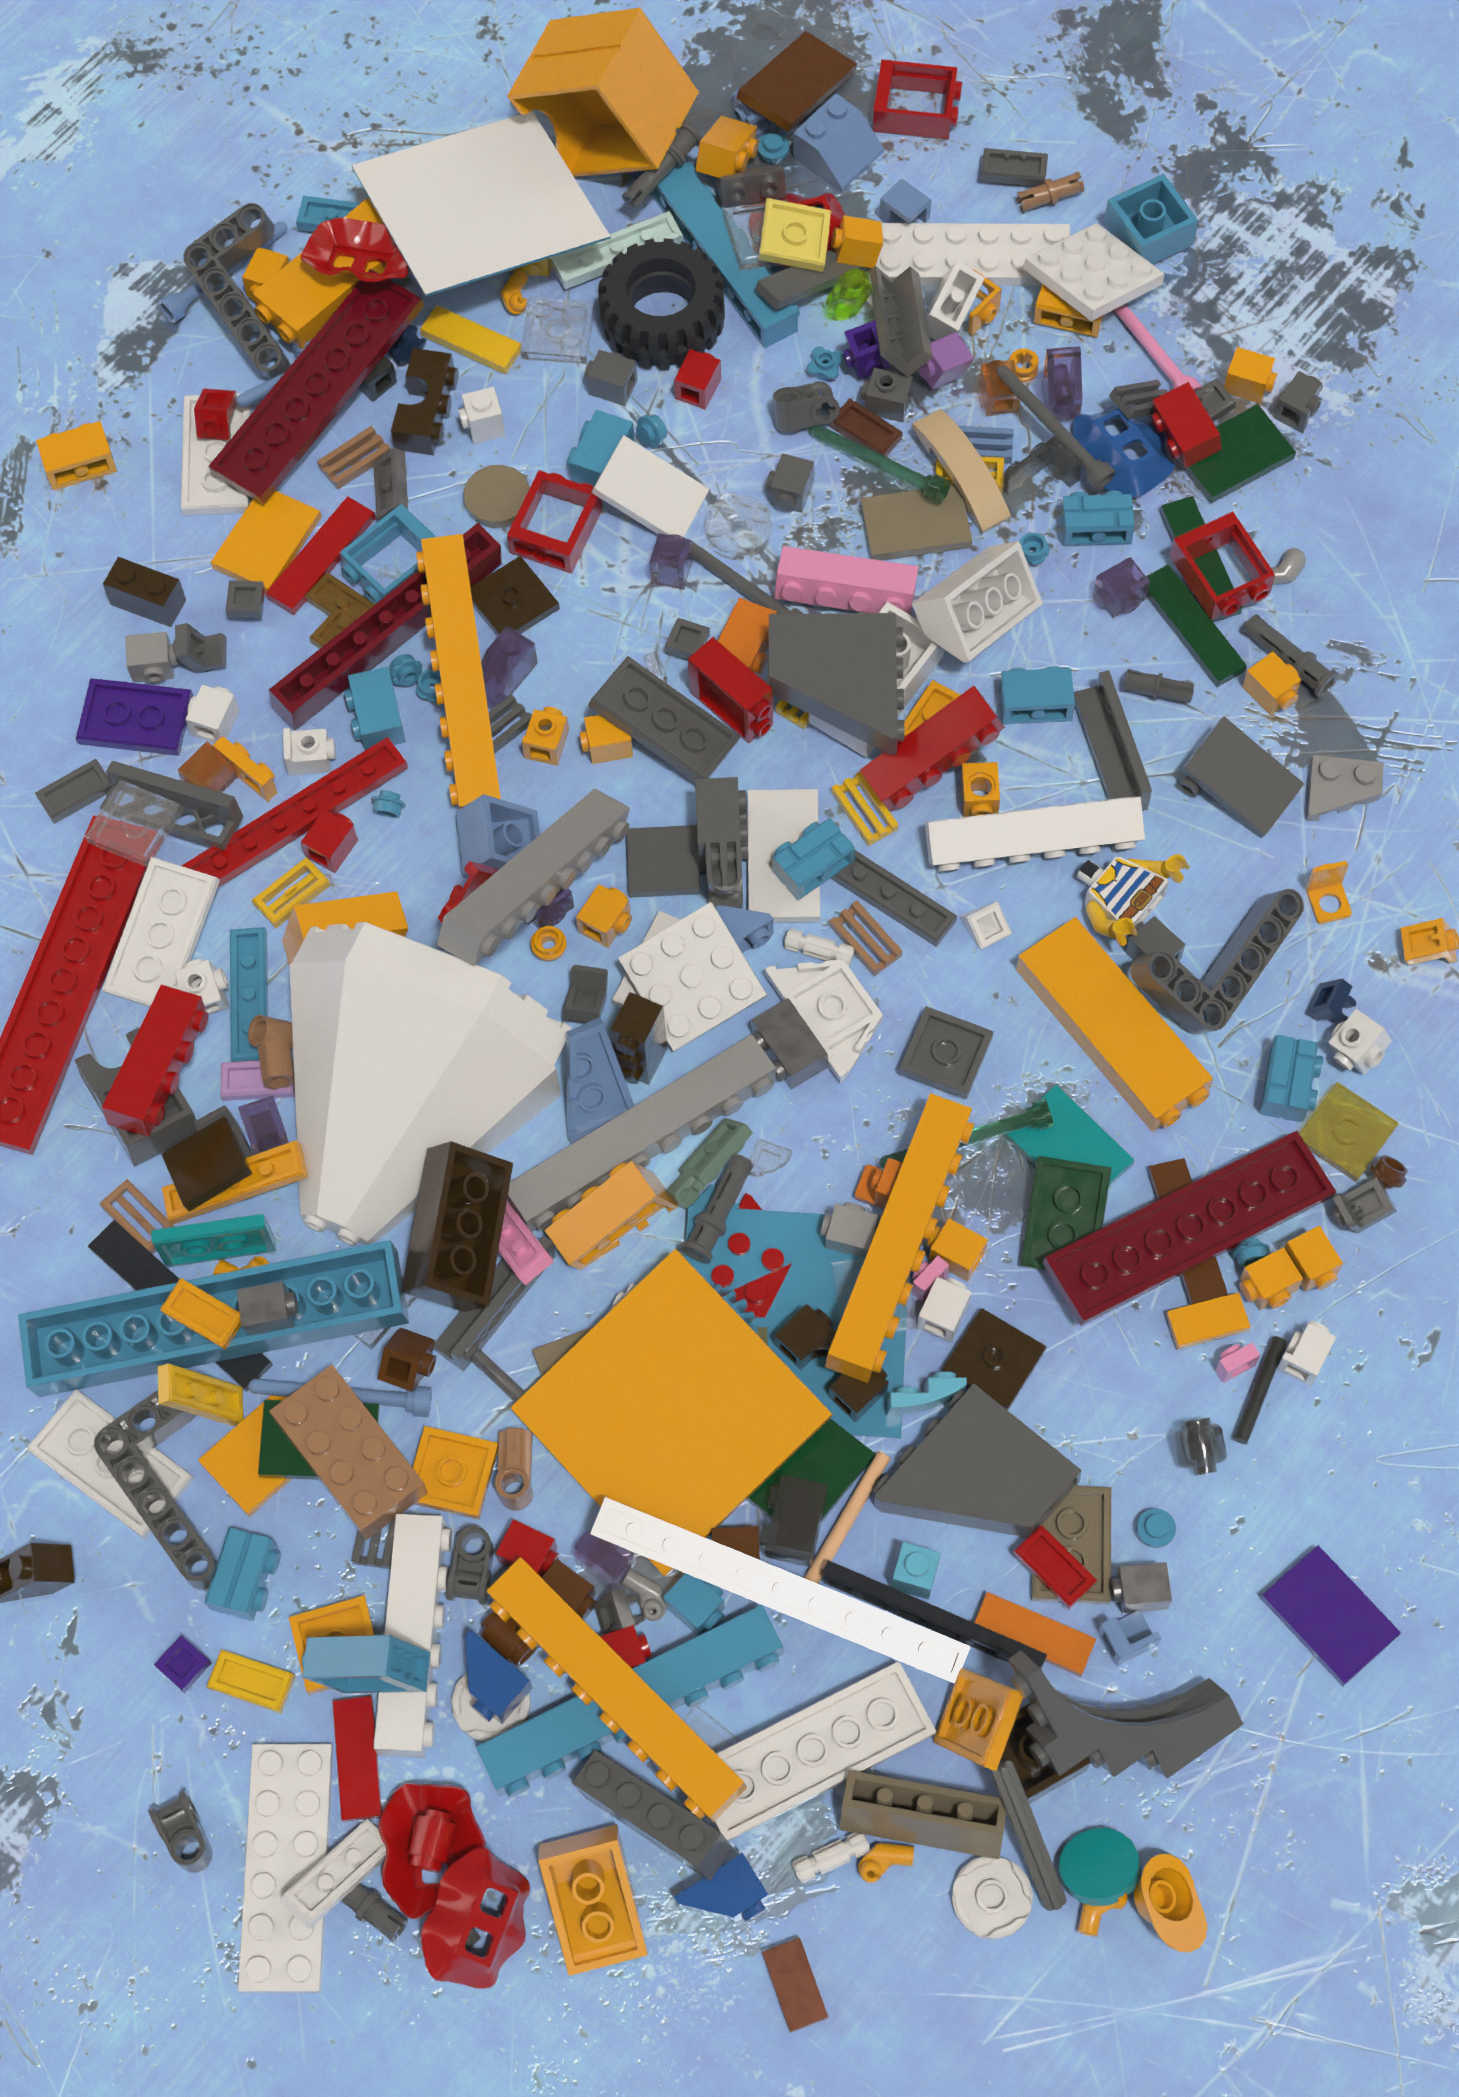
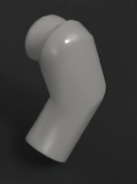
[1271,548,1306,584]
[621,1568,666,1621]

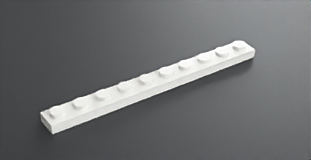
[590,1497,970,1683]

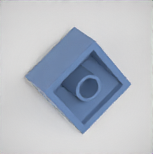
[793,93,884,192]
[456,794,540,876]

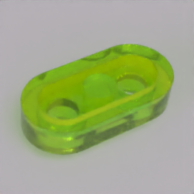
[825,269,873,321]

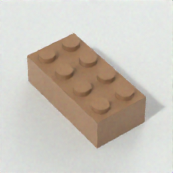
[269,1364,428,1541]

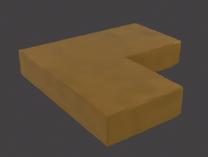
[305,572,375,649]

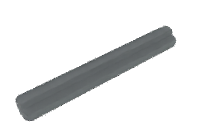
[990,1759,1067,1911]

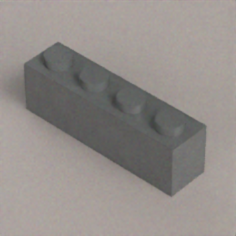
[572,1750,733,1882]

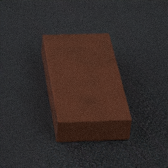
[829,398,903,461]
[762,1938,829,2033]

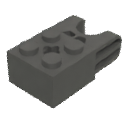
[695,777,749,909]
[75,1027,198,1167]

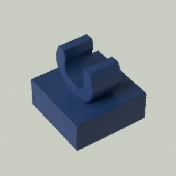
[388,325,427,365]
[1307,978,1357,1024]

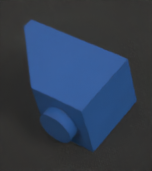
[465,1630,533,1724]
[674,1853,769,1923]

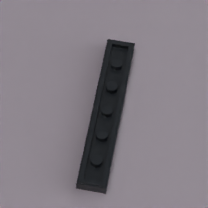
[88,1220,273,1392]
[823,1560,1047,1669]

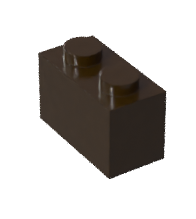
[103,557,186,627]

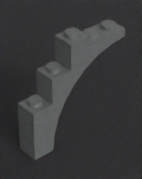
[1008,1651,1243,1779]

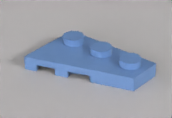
[566,1017,634,1144]

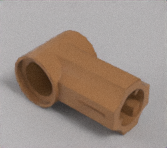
[248,1014,295,1090]
[495,1428,533,1511]

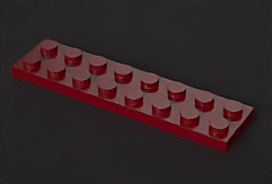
[208,269,424,505]
[1043,1130,1337,1326]

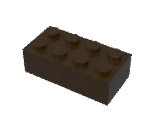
[401,1141,513,1312]

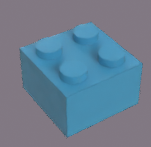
[1104,174,1198,264]

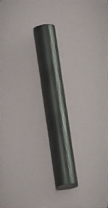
[1233,1336,1287,1444]

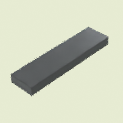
[756,248,872,310]
[830,850,957,947]

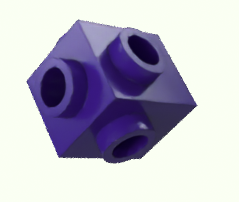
[842,320,890,380]

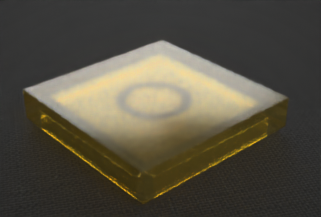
[1299,1082,1399,1183]

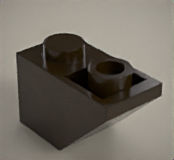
[0,1543,75,1603]

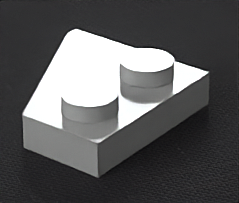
[1306,754,1384,821]

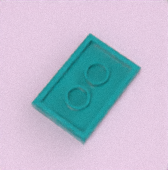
[1003,1084,1135,1186]
[151,1214,277,1267]

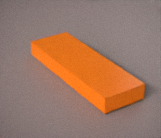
[974,1592,1097,1677]

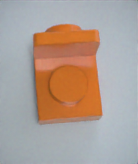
[855,1158,902,1209]

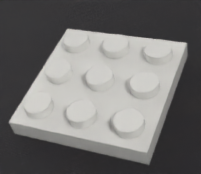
[1023,223,1165,321]
[618,902,768,1052]

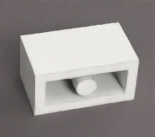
[925,261,985,340]

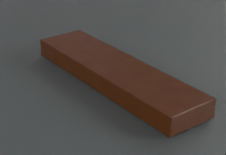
[1148,1158,1228,1305]

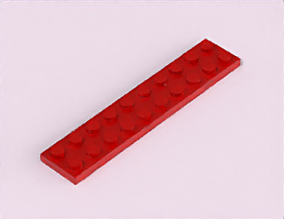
[0,815,161,1155]

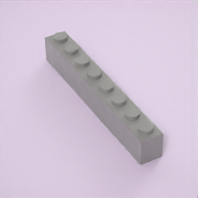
[437,788,630,966]
[507,1034,776,1232]

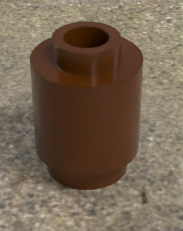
[481,1611,539,1667]

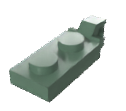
[666,1118,753,1209]

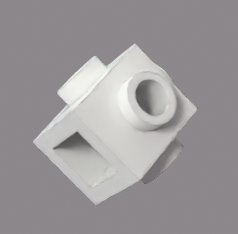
[173,959,229,1015]
[1328,1009,1392,1075]

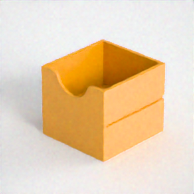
[507,7,699,177]

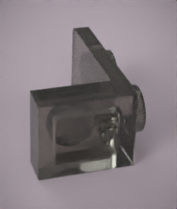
[1003,436,1082,495]

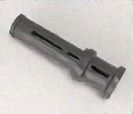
[622,121,702,210]
[1243,614,1339,698]
[680,1154,754,1264]

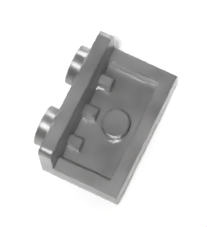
[716,164,786,208]

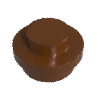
[1370,1155,1408,1189]

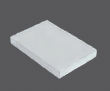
[591,435,710,546]

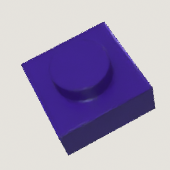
[154,1635,212,1693]

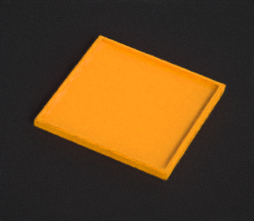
[510,1249,833,1577]

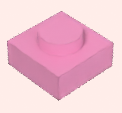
[912,1256,949,1303]
[1215,1342,1260,1383]

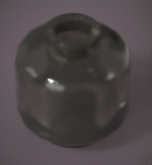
[1173,1417,1227,1476]

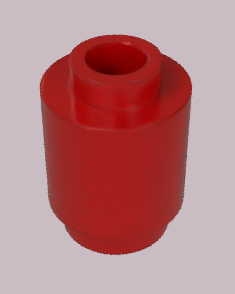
[408,1809,456,1873]

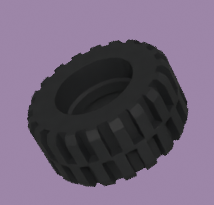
[598,238,725,369]

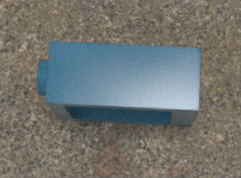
[339,504,436,604]
[302,1635,431,1693]

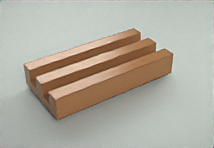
[317,426,391,489]
[829,900,902,977]
[99,1179,175,1254]

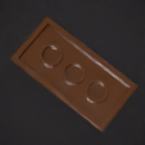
[736,31,857,132]

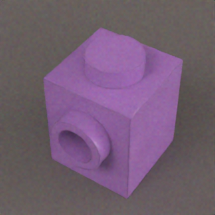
[918,332,975,390]

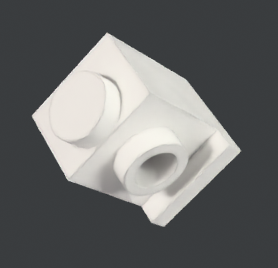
[283,728,336,776]
[1277,1321,1336,1386]

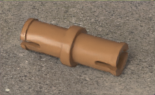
[1016,171,1085,213]

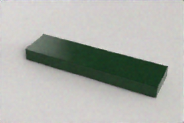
[1160,496,1243,622]
[1139,564,1247,687]

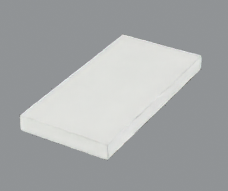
[181,393,252,516]
[748,789,820,923]
[102,857,220,1007]
[26,1389,194,1540]

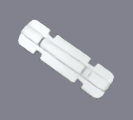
[784,929,854,966]
[792,1833,870,1883]

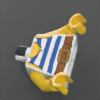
[1077,854,1190,946]

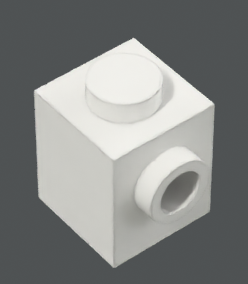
[458,387,506,444]
[186,685,240,743]
[917,1277,972,1343]

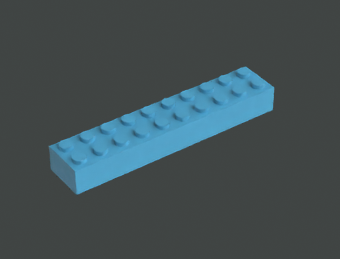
[18,1240,409,1397]

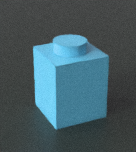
[892,1542,941,1600]

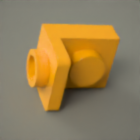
[1400,918,1459,965]

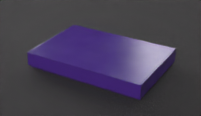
[75,678,193,756]
[1260,1545,1401,1687]

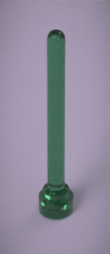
[809,425,951,505]
[880,1098,1054,1169]

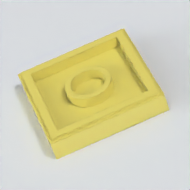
[758,198,831,272]

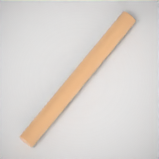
[804,1451,891,1584]

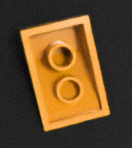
[538,1824,648,1976]

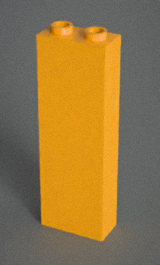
[252,197,386,349]
[1016,917,1213,1132]

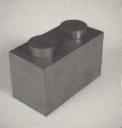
[749,998,828,1090]

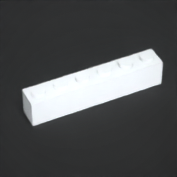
[925,796,1145,871]
[374,1514,452,1758]

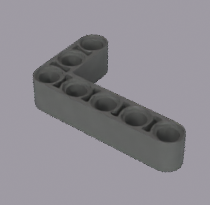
[183,203,291,380]
[1130,889,1304,1034]
[94,1390,217,1590]

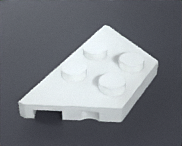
[764,959,883,1083]

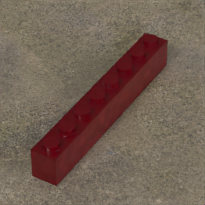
[269,523,502,730]

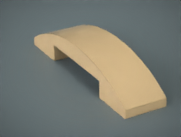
[911,409,1011,534]

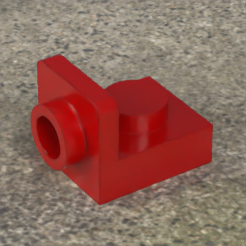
[194,388,237,440]

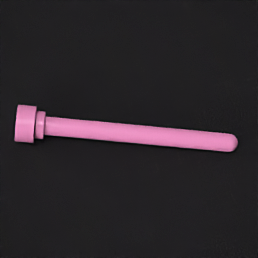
[1114,304,1202,391]

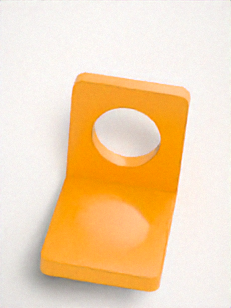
[968,269,1002,335]
[1306,861,1352,924]

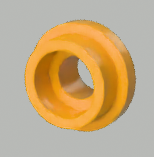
[531,926,567,961]

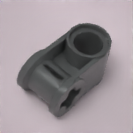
[773,381,840,432]
[446,1526,494,1605]
[148,1790,213,1873]

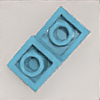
[886,1372,967,1416]

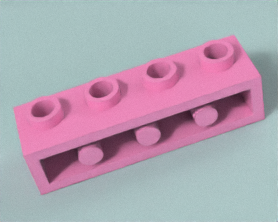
[775,546,919,615]

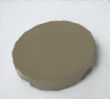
[464,465,530,528]

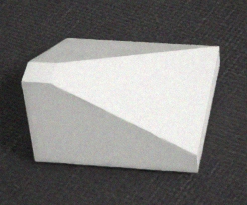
[960,901,1012,949]

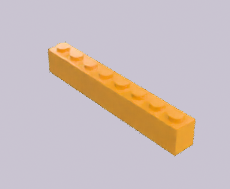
[416,534,501,810]
[825,1093,975,1383]
[487,1557,747,1823]

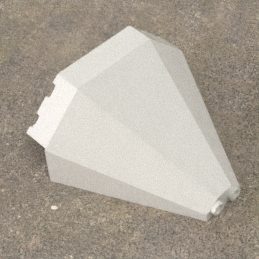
[290,922,572,1246]

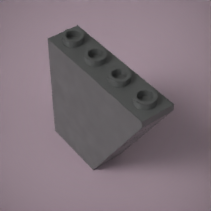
[769,613,904,755]
[873,1384,1082,1538]

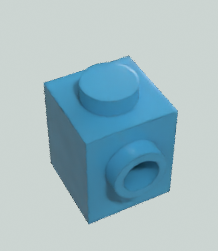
[663,1573,725,1636]

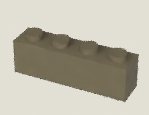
[840,1770,1006,1859]

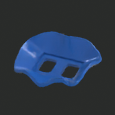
[1073,405,1175,498]

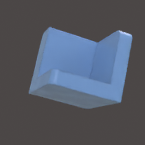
[879,178,931,223]
[1098,1611,1161,1667]

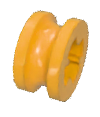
[1008,348,1039,383]

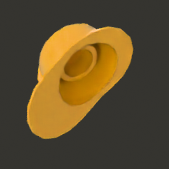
[1134,1854,1207,1952]

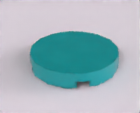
[1059,1828,1141,1906]

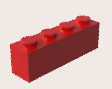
[860,685,1005,812]
[101,984,208,1137]

